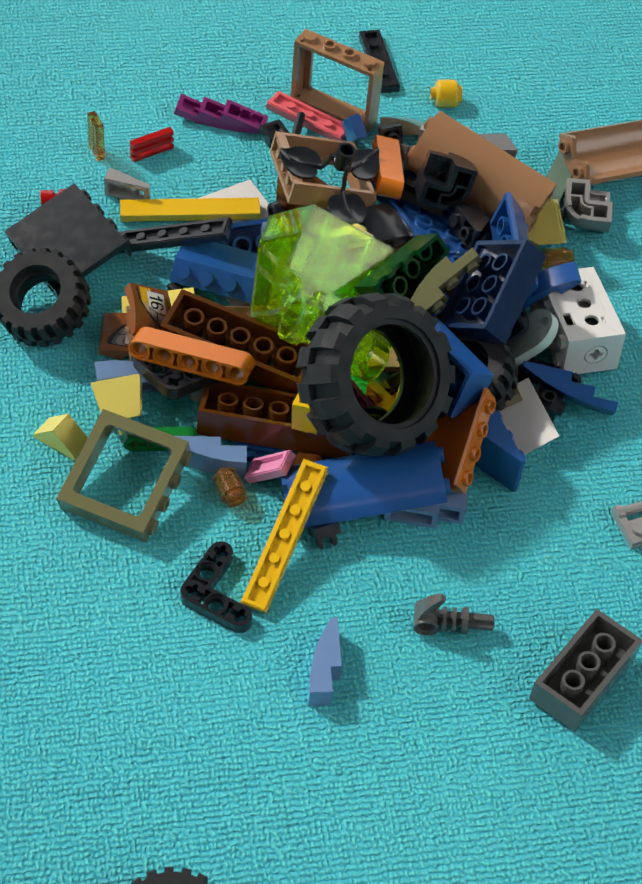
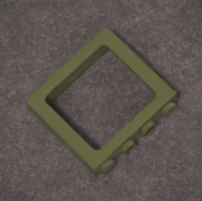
[56,409,193,542]

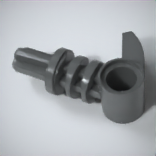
[413,594,495,636]

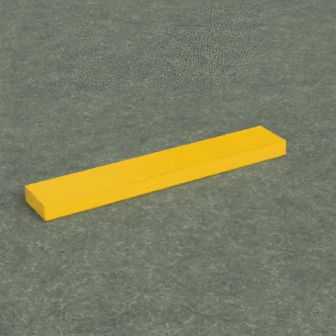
[120,197,261,222]
[240,459,329,614]

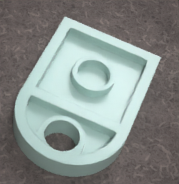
[509,309,559,367]

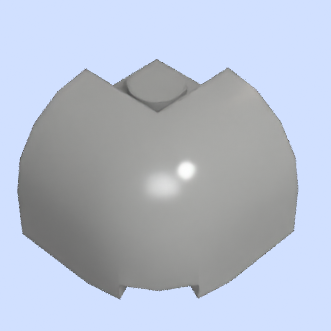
[564,178,613,232]

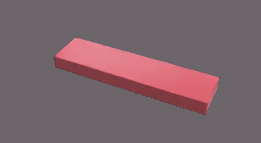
[266,91,346,141]

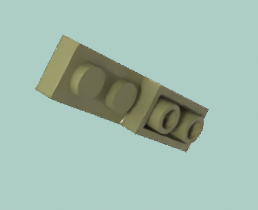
[411,248,483,315]

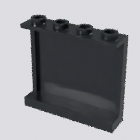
[4,183,132,299]

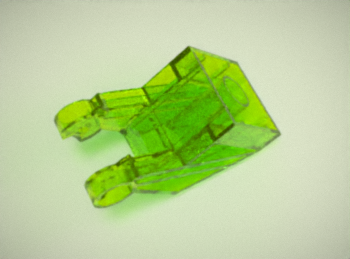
[250,204,395,382]

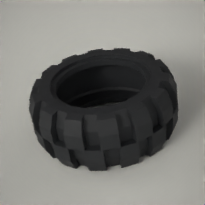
[296,292,455,456]

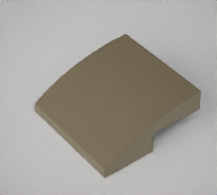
[380,117,425,135]

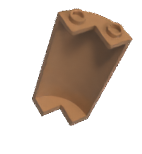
[407,111,557,234]
[558,120,642,185]

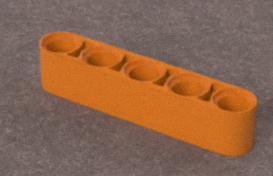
[372,135,404,200]
[128,327,256,385]

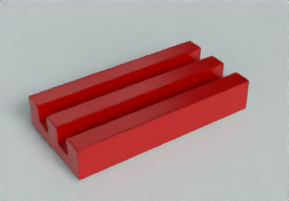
[130,127,174,162]

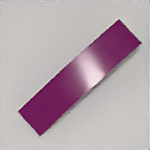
[173,94,268,134]

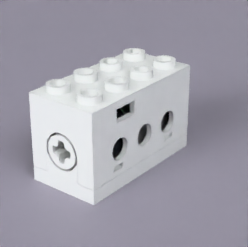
[530,267,626,374]

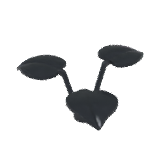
[280,142,379,225]

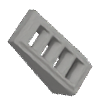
[104,168,150,200]

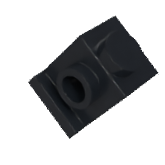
[534,381,567,423]

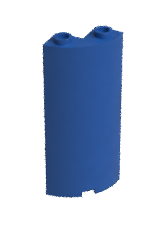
[281,440,451,528]

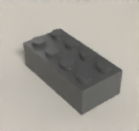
[529,609,642,732]

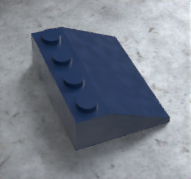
[440,240,546,344]

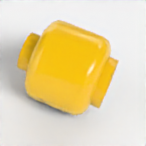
[430,79,463,108]

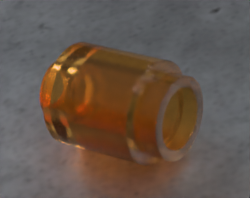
[542,247,575,270]
[213,467,246,507]

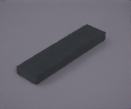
[359,29,400,93]

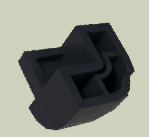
[415,150,478,210]

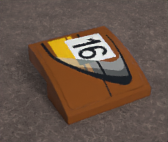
[124,283,171,336]
[98,313,129,361]

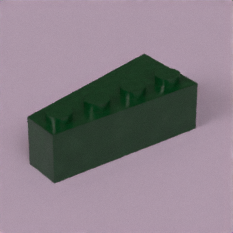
[354,233,450,300]

